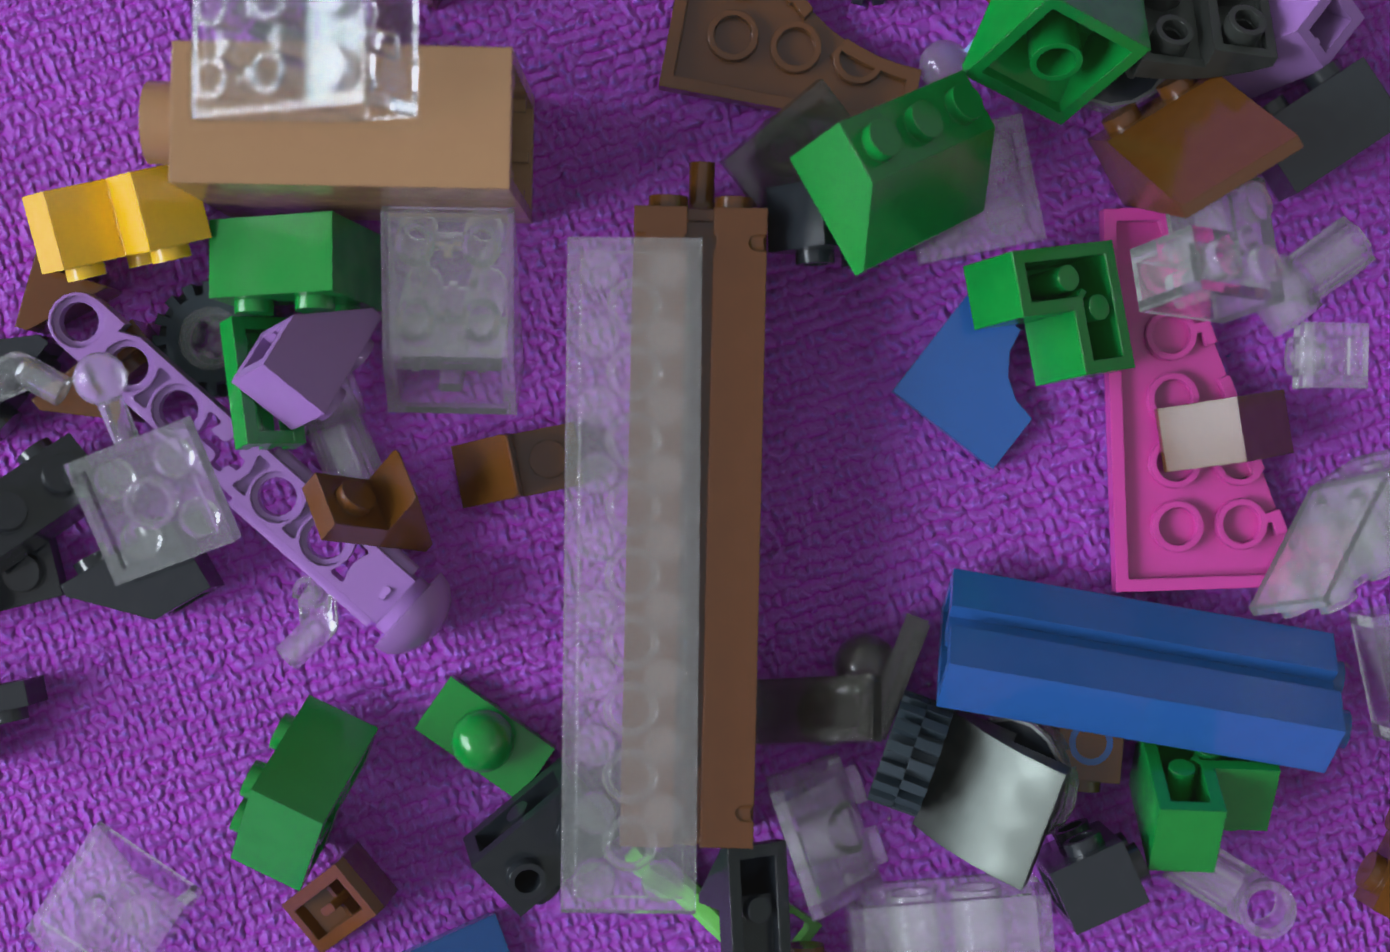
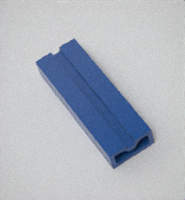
[936,568,1352,773]

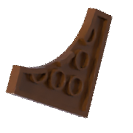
[659,0,922,123]

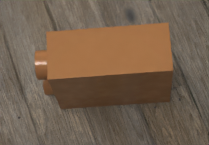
[139,40,535,224]

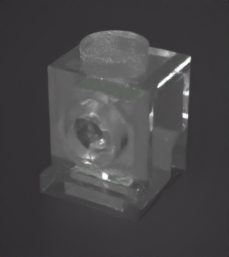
[1284,322,1370,390]

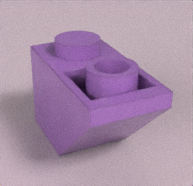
[1222,0,1365,99]
[231,308,382,430]

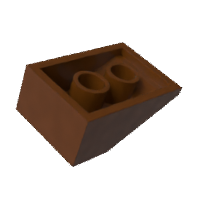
[1088,76,1304,219]

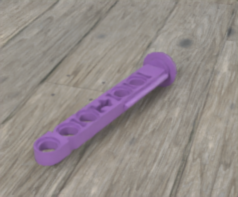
[48,292,452,654]

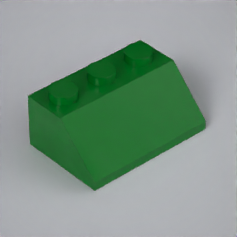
[790,70,995,276]

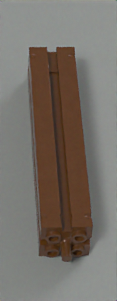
[620,161,768,849]

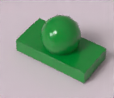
[414,675,556,797]

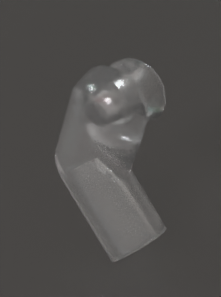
[0,351,73,406]
[276,575,339,670]

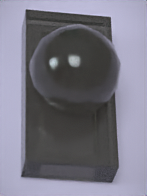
[719,79,851,208]
[834,613,930,742]
[756,674,882,746]

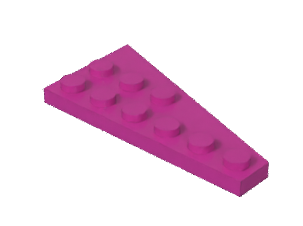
[1099,208,1308,592]

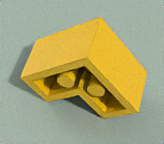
[22,165,212,282]

